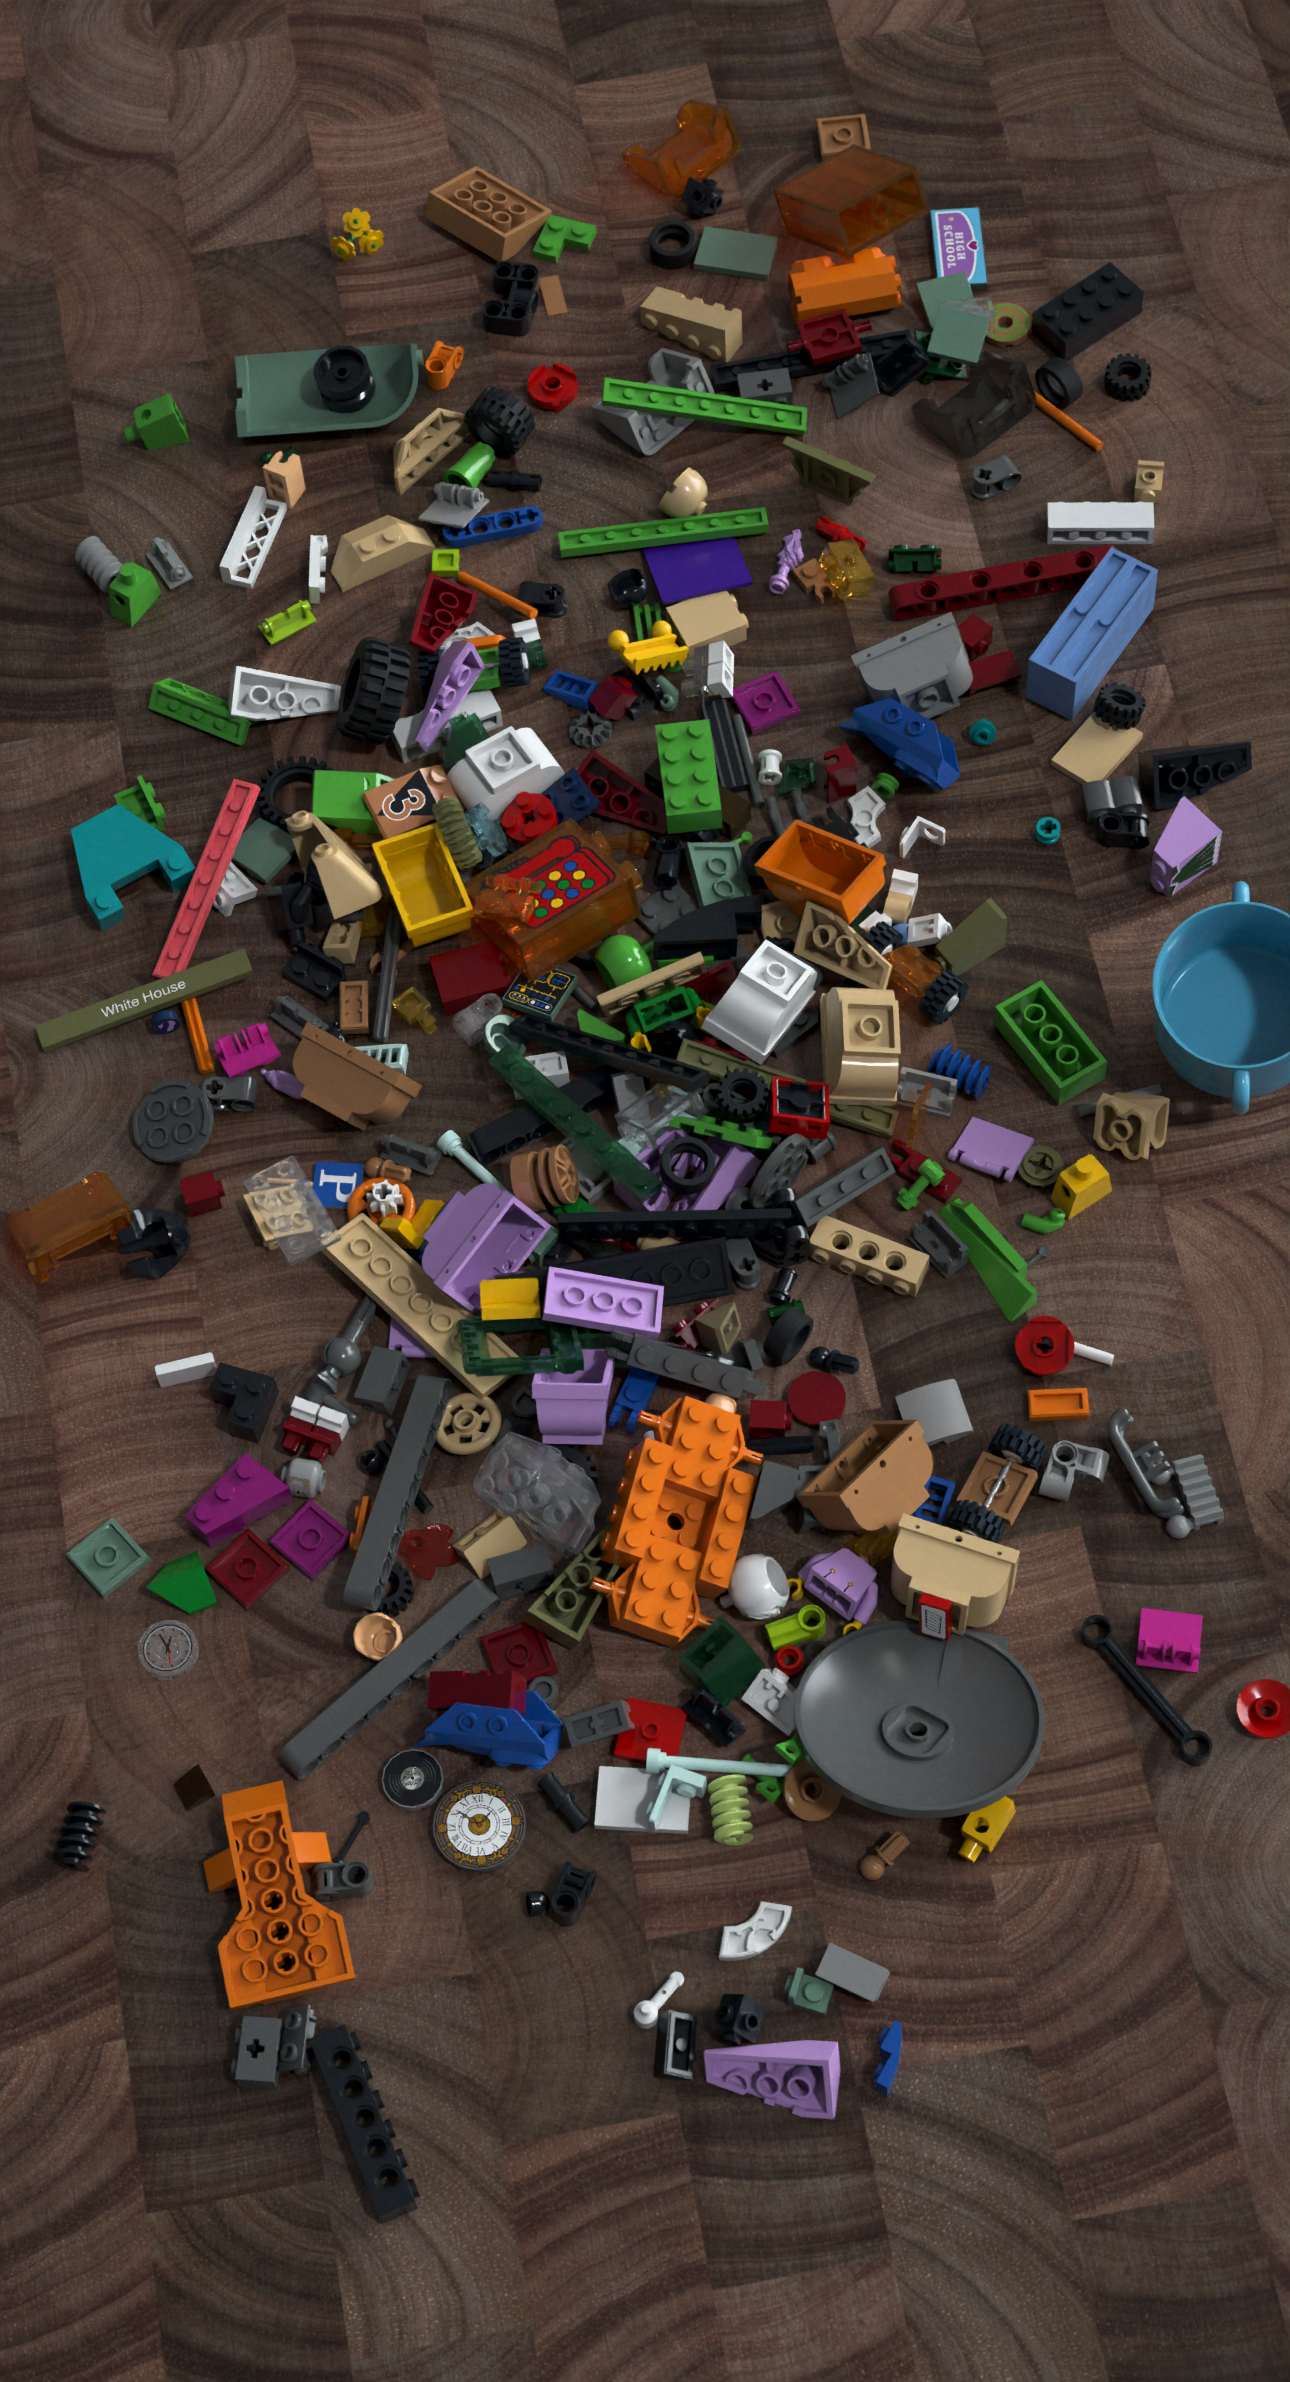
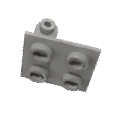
[418,482,489,528]

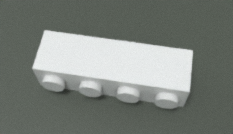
[1046,502,1154,544]
[391,689,503,764]

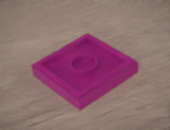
[729,671,800,736]
[269,1499,351,1581]

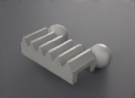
[1150,1454,1224,1539]

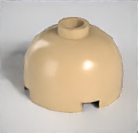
[658,467,708,518]

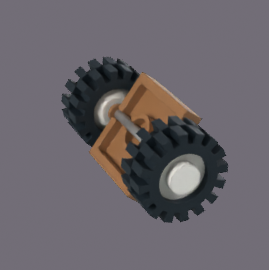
[946,1424,1047,1543]

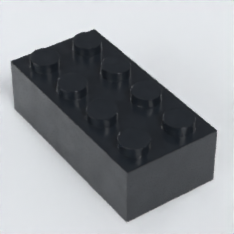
[1031,262,1144,361]

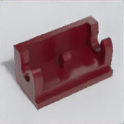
[966,650,1021,697]
[824,743,857,804]

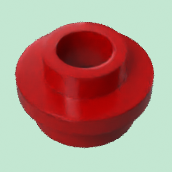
[774,1646,805,1676]

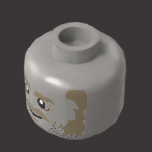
[281,1458,327,1499]

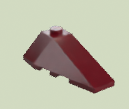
[408,573,478,654]

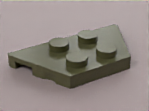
[782,436,875,506]

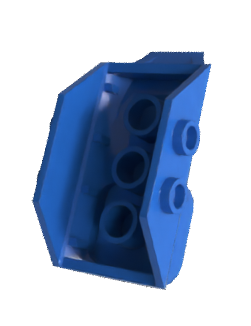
[838,698,961,792]
[414,1690,564,1770]

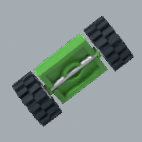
[417,637,530,700]

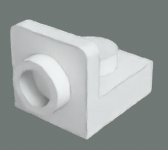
[907,913,953,948]

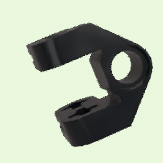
[748,1188,810,1269]

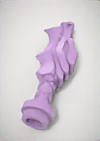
[769,529,804,594]

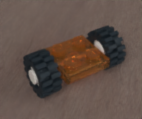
[864,921,969,1024]

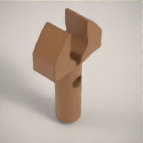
[370,939,415,981]

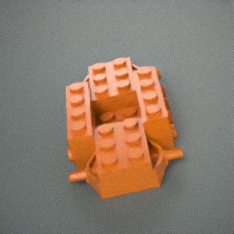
[590,1396,763,1647]

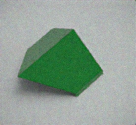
[146,1551,218,1616]

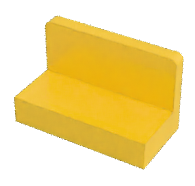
[480,1278,541,1320]

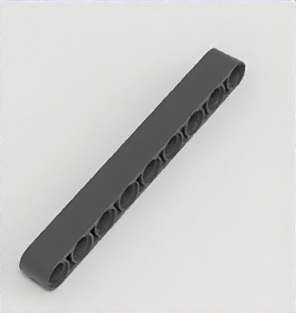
[343,1375,451,1611]
[278,1579,502,1780]

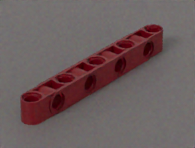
[888,545,1117,620]

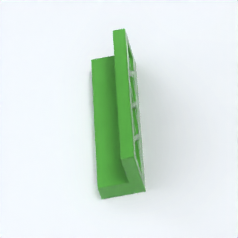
[148,678,259,745]

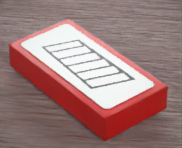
[919,1593,952,1641]

